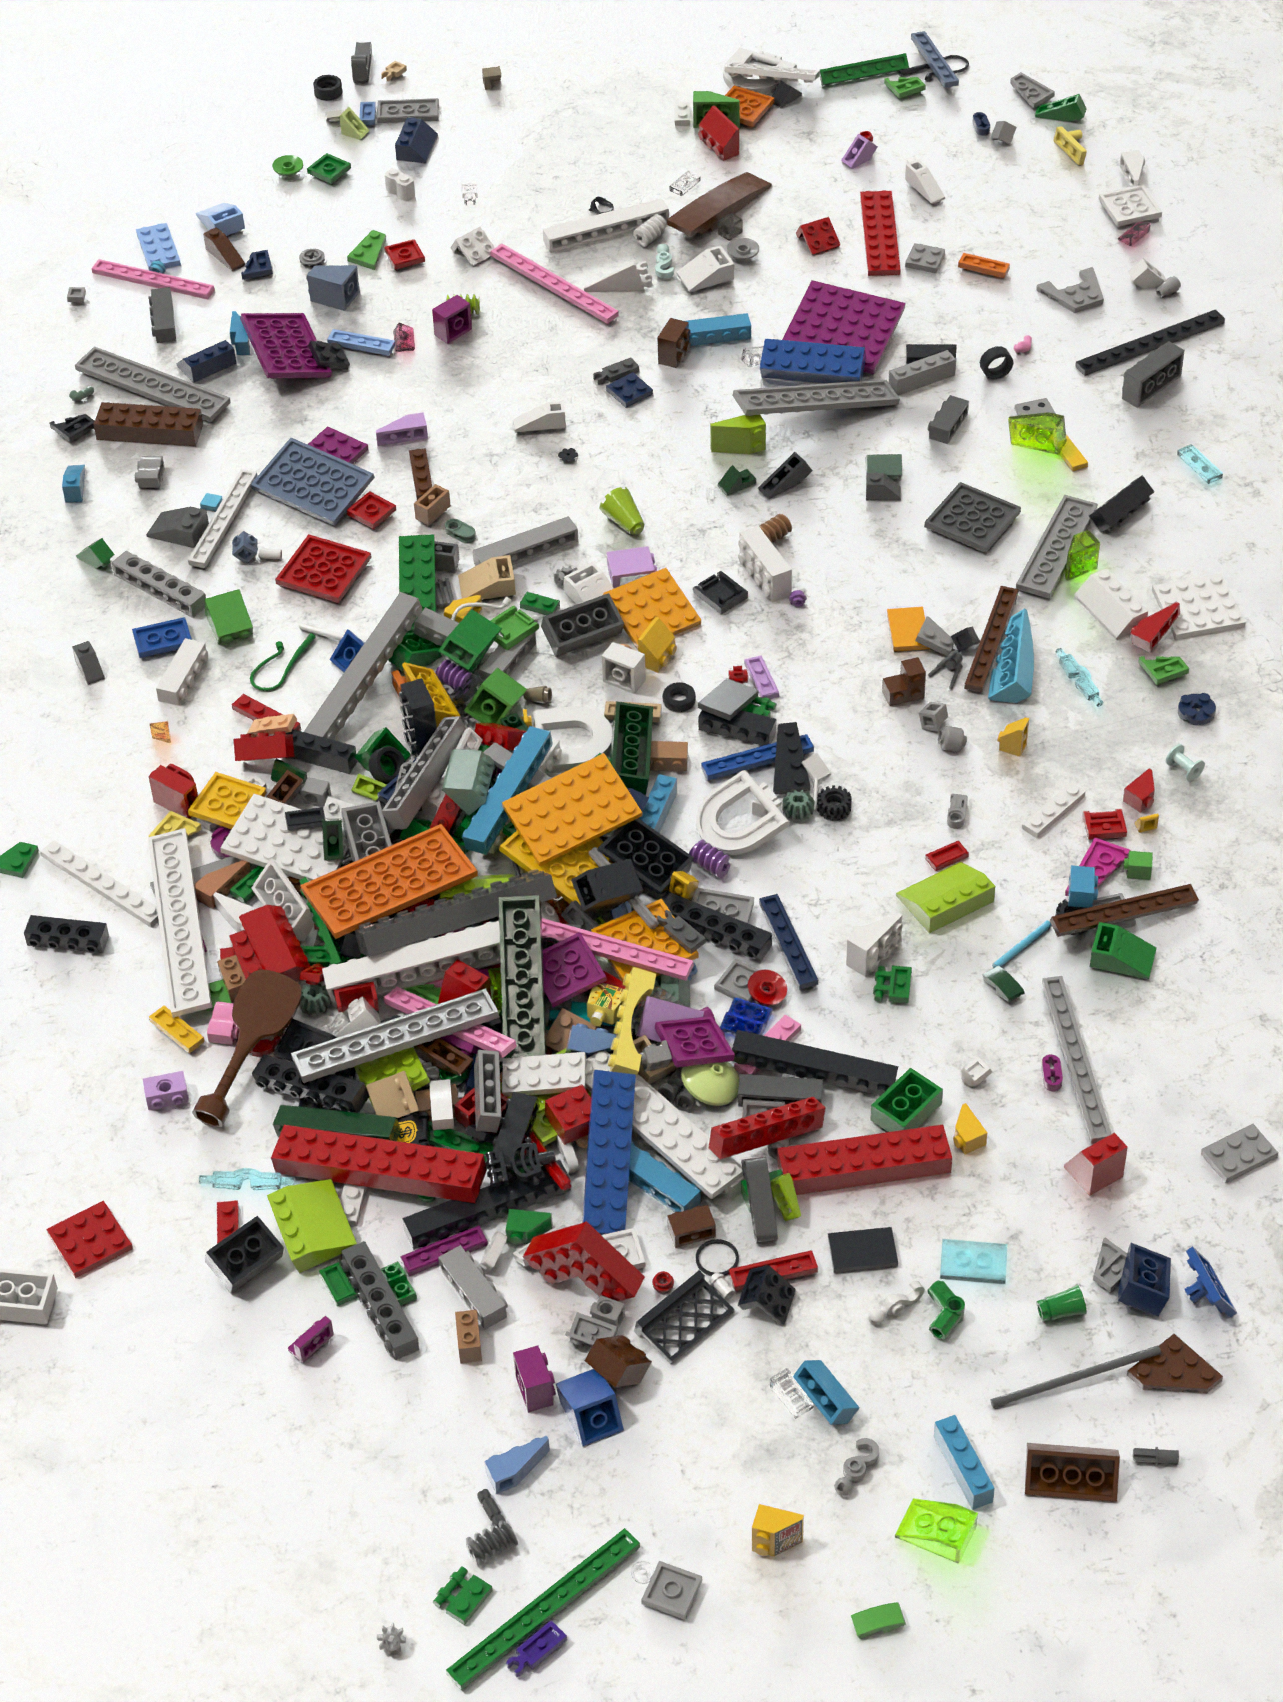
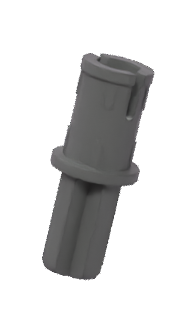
[1132,1447,1179,1465]

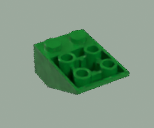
[438,609,502,674]
[1090,922,1157,979]

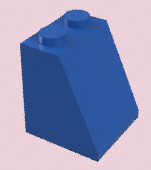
[556,1369,624,1446]

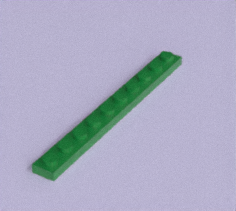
[446,1528,640,1690]

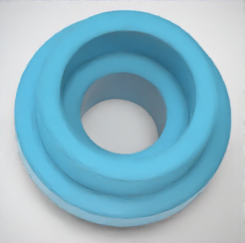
[150,261,166,274]

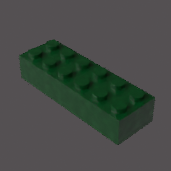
[610,701,653,796]

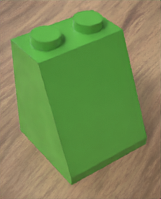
[205,589,253,644]
[464,667,527,725]

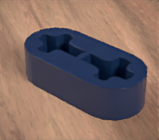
[972,112,990,136]

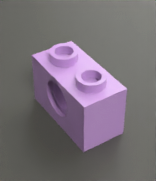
[142,1071,189,1110]

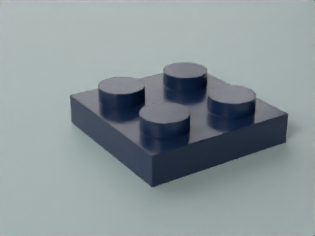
[606,372,653,408]

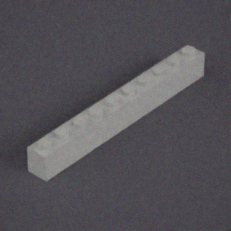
[304,592,422,740]

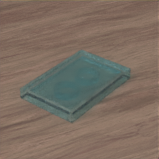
[940,1239,1007,1284]

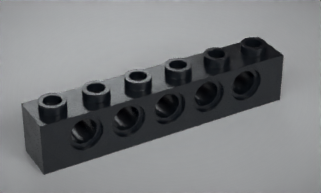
[662,891,772,962]
[252,1054,370,1113]

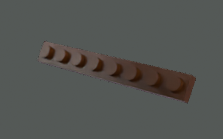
[964,586,1018,693]
[1049,884,1199,937]

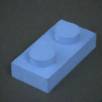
[359,102,376,126]

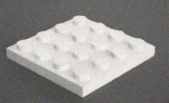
[1152,573,1246,640]

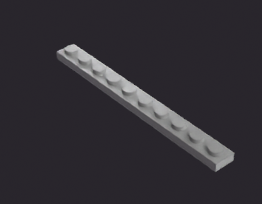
[1042,976,1111,1144]

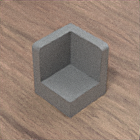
[990,121,1017,144]

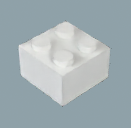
[602,642,646,694]

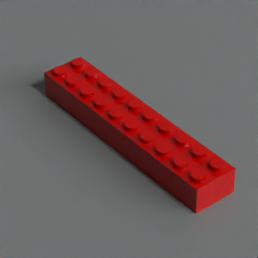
[271,1125,487,1203]

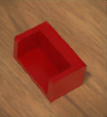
[334,981,379,1013]

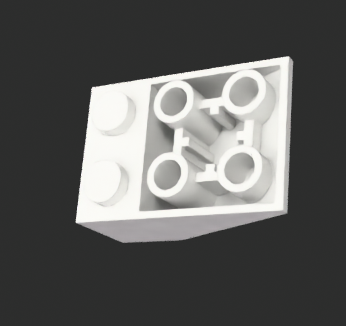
[676,245,734,292]
[564,562,614,604]
[846,914,903,977]
[320,996,381,1038]

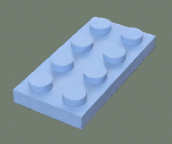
[136,223,181,271]

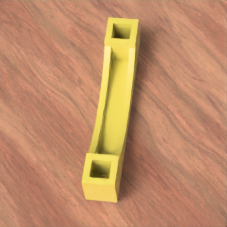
[608,967,656,1075]

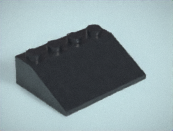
[597,818,694,894]

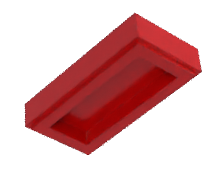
[925,840,969,872]

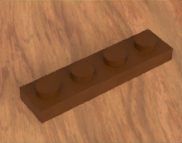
[409,448,432,500]

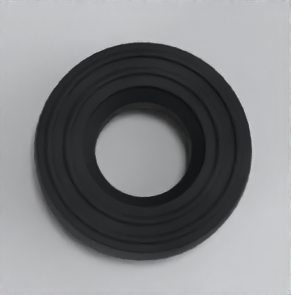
[662,682,696,712]

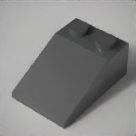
[146,506,209,548]

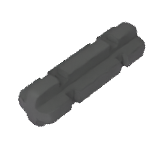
[477,1489,506,1527]

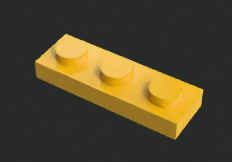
[149,1005,205,1054]

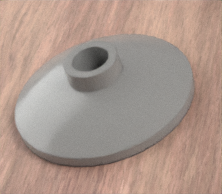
[727,238,759,259]

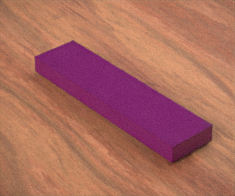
[400,1226,488,1276]

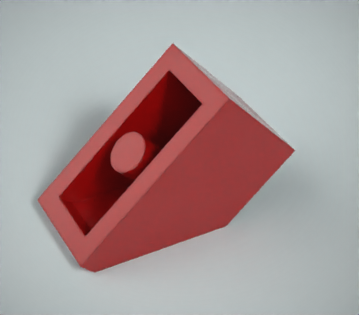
[1123,768,1155,813]

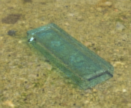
[1177,444,1223,484]

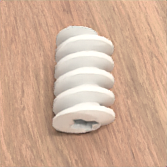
[633,214,667,247]

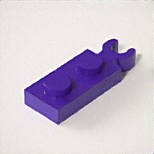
[506,1620,567,1677]

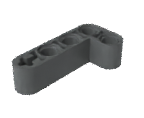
[351,42,372,82]
[741,1156,778,1243]

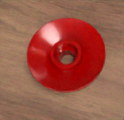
[747,969,787,1005]

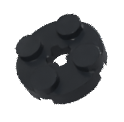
[452,674,484,707]

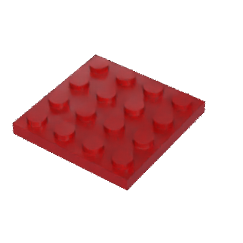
[275,534,372,603]

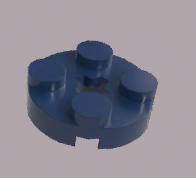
[1178,693,1216,726]

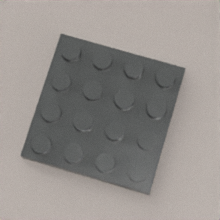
[924,482,1021,553]

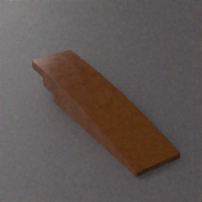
[667,172,772,237]

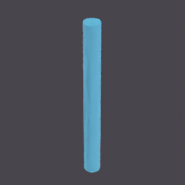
[992,920,1052,968]

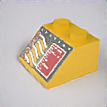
[752,1504,804,1557]

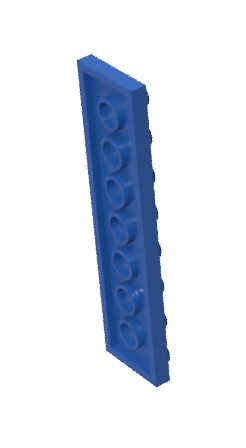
[582,1069,636,1235]

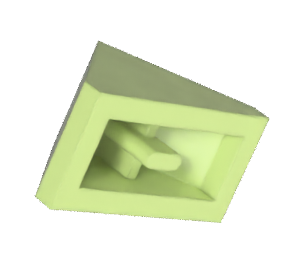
[339,107,370,140]

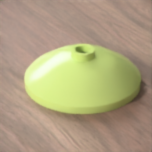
[681,1062,739,1106]

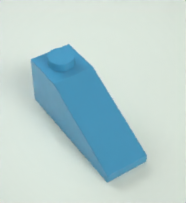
[62,464,85,503]

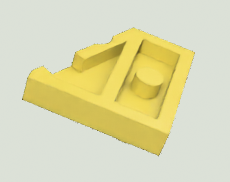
[148,811,202,837]

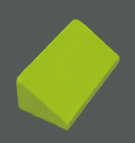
[351,773,387,801]

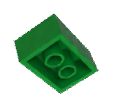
[870,1067,943,1132]

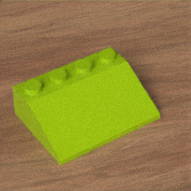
[896,862,996,933]
[267,1179,357,1274]

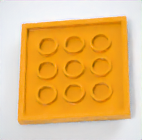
[603,568,702,650]
[591,898,699,982]

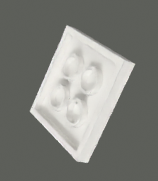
[1098,184,1162,227]

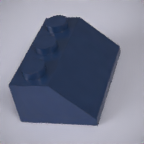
[395,117,438,164]
[176,340,237,383]

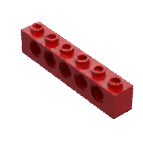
[708,1097,826,1160]

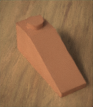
[194,860,251,909]

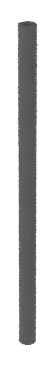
[990,1345,1161,1408]

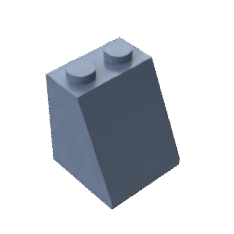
[306,265,360,311]

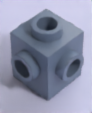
[232,531,258,563]

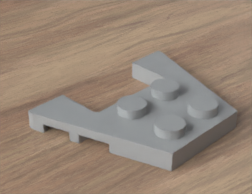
[1036,267,1104,313]

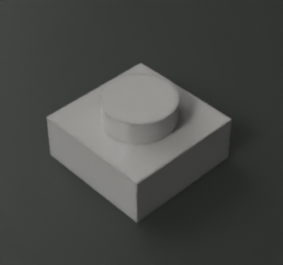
[67,287,86,303]

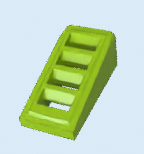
[770,1173,801,1222]

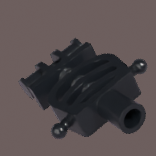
[484,1137,556,1187]

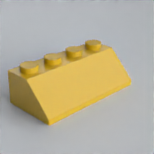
[402,662,461,727]

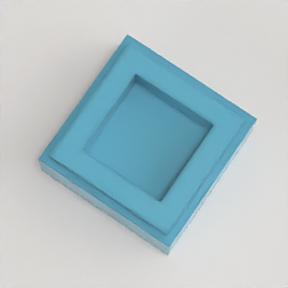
[200,493,223,512]

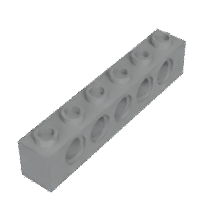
[112,550,206,618]

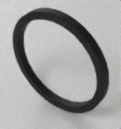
[696,1239,739,1276]

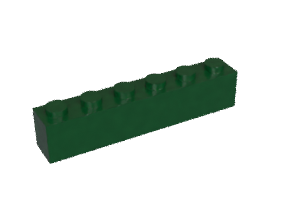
[272,1105,401,1141]

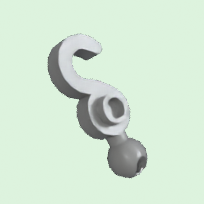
[834,1438,879,1496]

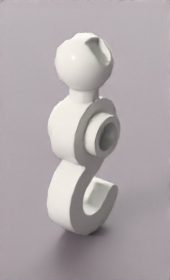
[868,1281,925,1325]

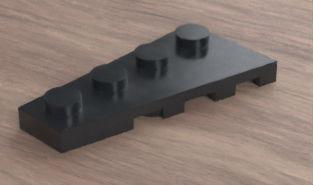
[773,722,810,795]

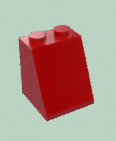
[437,959,492,1005]
[1064,1132,1128,1196]

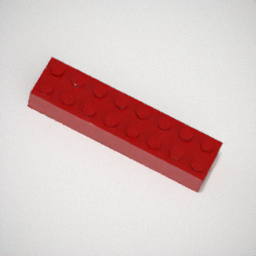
[777,1124,952,1195]

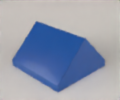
[329,629,365,672]

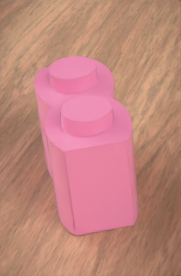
[207,1002,239,1045]

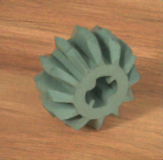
[782,790,814,821]
[299,983,331,1016]

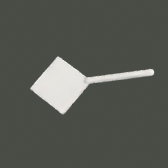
[801,753,831,811]

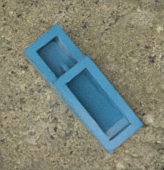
[229,311,250,355]

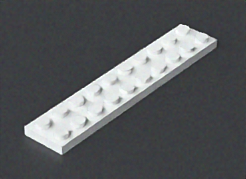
[586,1051,743,1199]

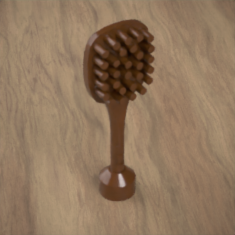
[192,970,302,1128]

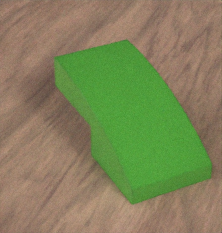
[851,1602,906,1639]

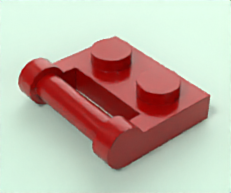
[1082,809,1127,840]

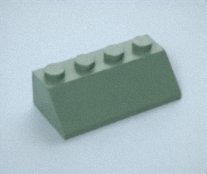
[442,749,495,815]

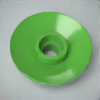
[272,155,304,175]

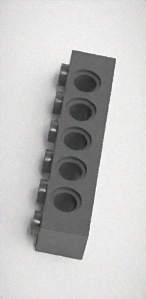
[340,1241,420,1360]

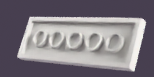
[724,62,820,83]

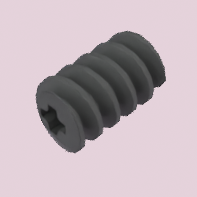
[466,1520,518,1565]

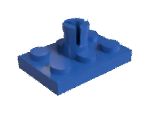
[1184,1246,1237,1318]

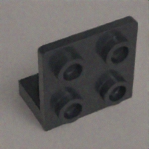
[738,1265,796,1325]

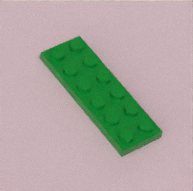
[399,534,436,633]

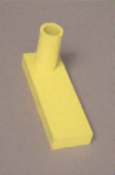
[1053,126,1087,165]

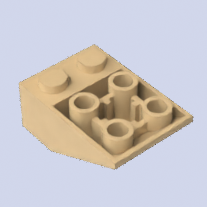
[458,555,516,599]

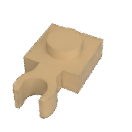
[381,61,407,82]

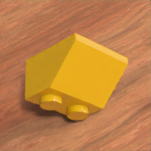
[638,617,677,673]

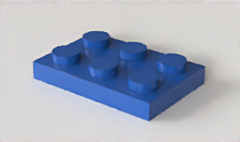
[132,617,192,658]

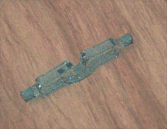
[1055,648,1104,707]
[199,1168,294,1190]

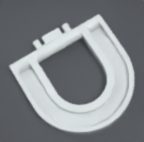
[723,48,797,94]
[532,706,612,773]
[696,770,790,855]

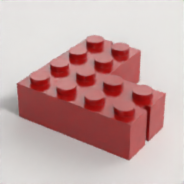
[523,1221,645,1301]

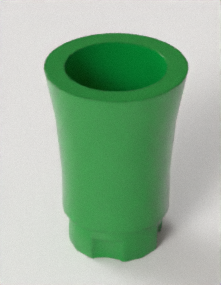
[1036,1284,1087,1322]

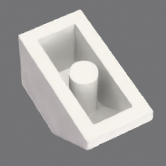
[1129,258,1166,289]

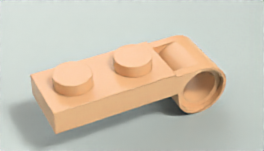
[247,714,297,737]

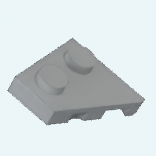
[915,616,954,656]
[1093,1238,1127,1292]

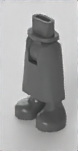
[658,1067,695,1111]

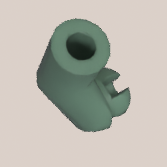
[69,386,94,402]

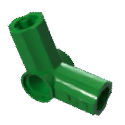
[927,1280,965,1340]

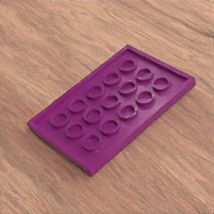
[240,313,332,379]

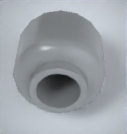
[938,726,967,752]

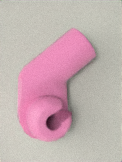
[1014,335,1032,353]

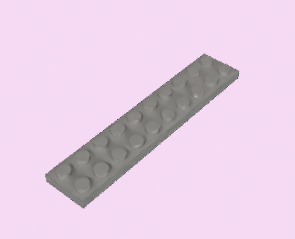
[75,346,231,422]
[732,379,900,416]
[291,989,499,1083]

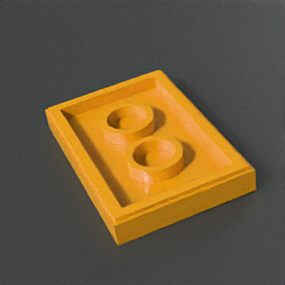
[887,607,930,652]

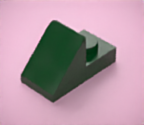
[718,465,756,496]

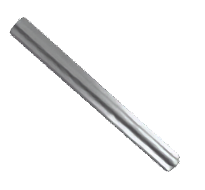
[589,847,659,929]

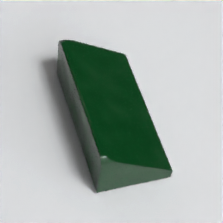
[271,758,307,794]

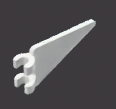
[584,261,653,292]

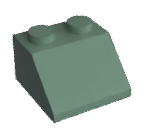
[865,454,902,479]

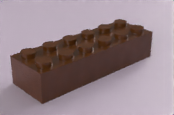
[93,402,203,447]

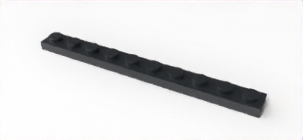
[1075,309,1225,376]

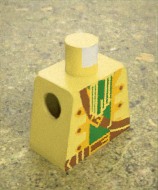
[587,983,623,1027]

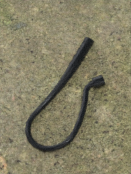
[898,55,969,82]

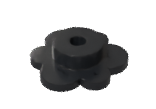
[558,448,578,462]

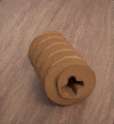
[759,514,792,543]

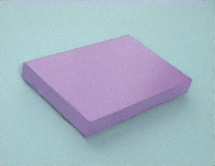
[637,996,704,1042]

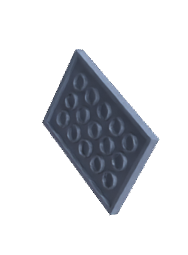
[250,437,375,526]

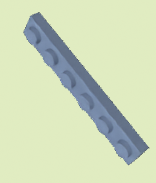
[911,31,959,88]

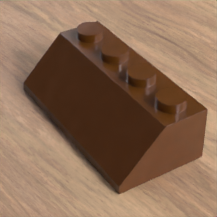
[1025,1443,1120,1502]

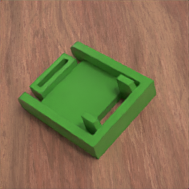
[490,606,539,650]

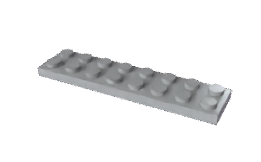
[1016,494,1098,599]

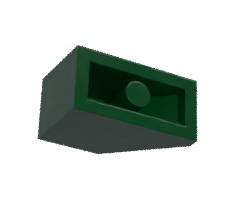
[322,818,344,860]

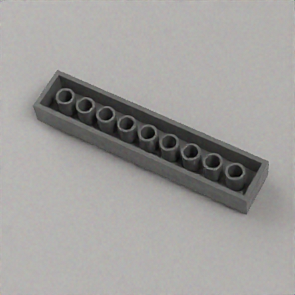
[354,869,557,957]

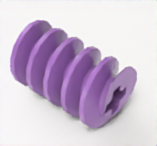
[435,659,472,689]
[689,839,730,878]

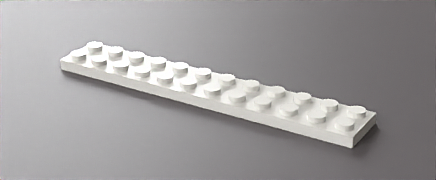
[148,828,212,1017]

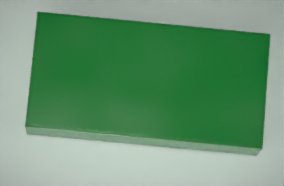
[319,1262,357,1307]

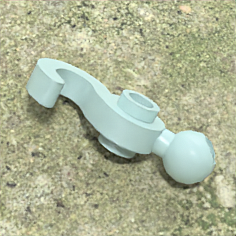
[655,244,674,278]

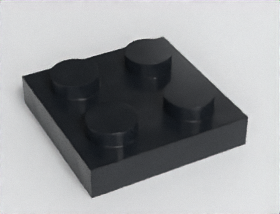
[308,340,350,370]

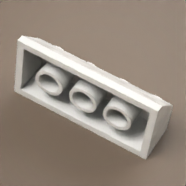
[1074,568,1148,640]
[252,858,314,941]

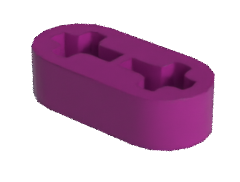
[1041,1054,1063,1092]

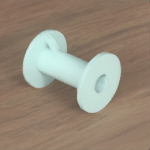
[1165,744,1205,782]

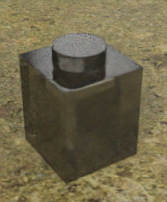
[718,213,743,241]

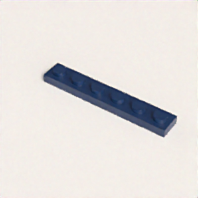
[759,894,818,990]

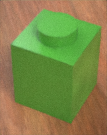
[1123,851,1153,880]

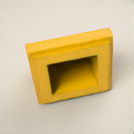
[1135,813,1159,833]

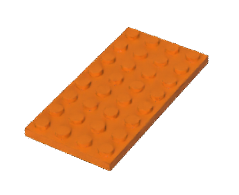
[300,824,478,939]

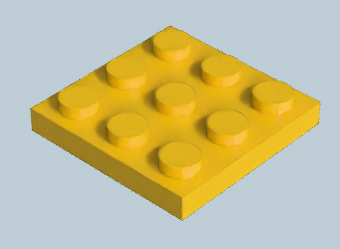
[188,771,267,829]

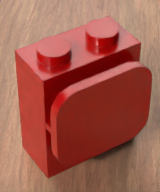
[148,763,198,819]

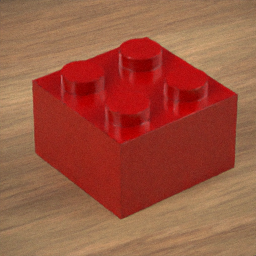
[544,1084,591,1145]

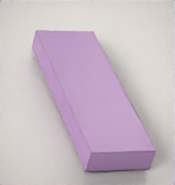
[744,655,779,699]

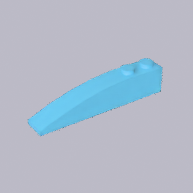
[988,608,1034,703]

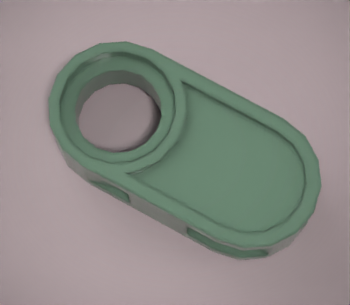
[445,519,476,543]

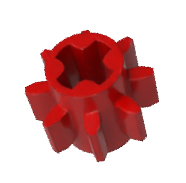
[728,666,748,684]

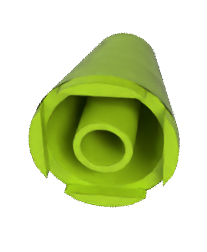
[599,487,645,535]

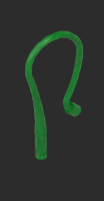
[250,633,316,691]

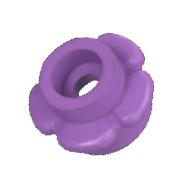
[789,590,807,607]

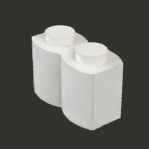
[384,168,415,201]

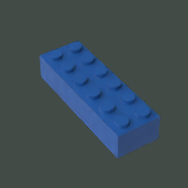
[760,338,866,384]

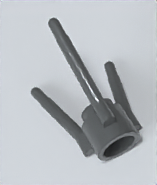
[928,651,963,689]

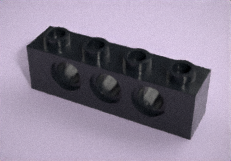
[24,915,109,954]

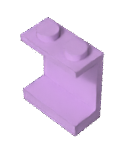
[606,546,658,588]

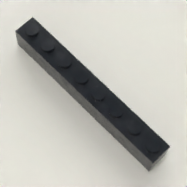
[732,1030,899,1096]
[402,1159,571,1250]

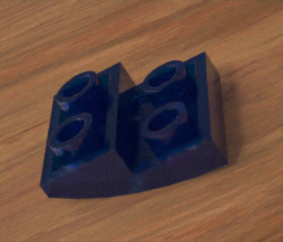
[720,997,773,1036]

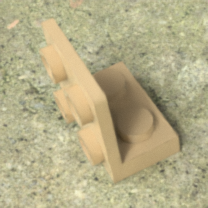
[366,1071,419,1118]

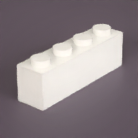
[156,638,208,706]

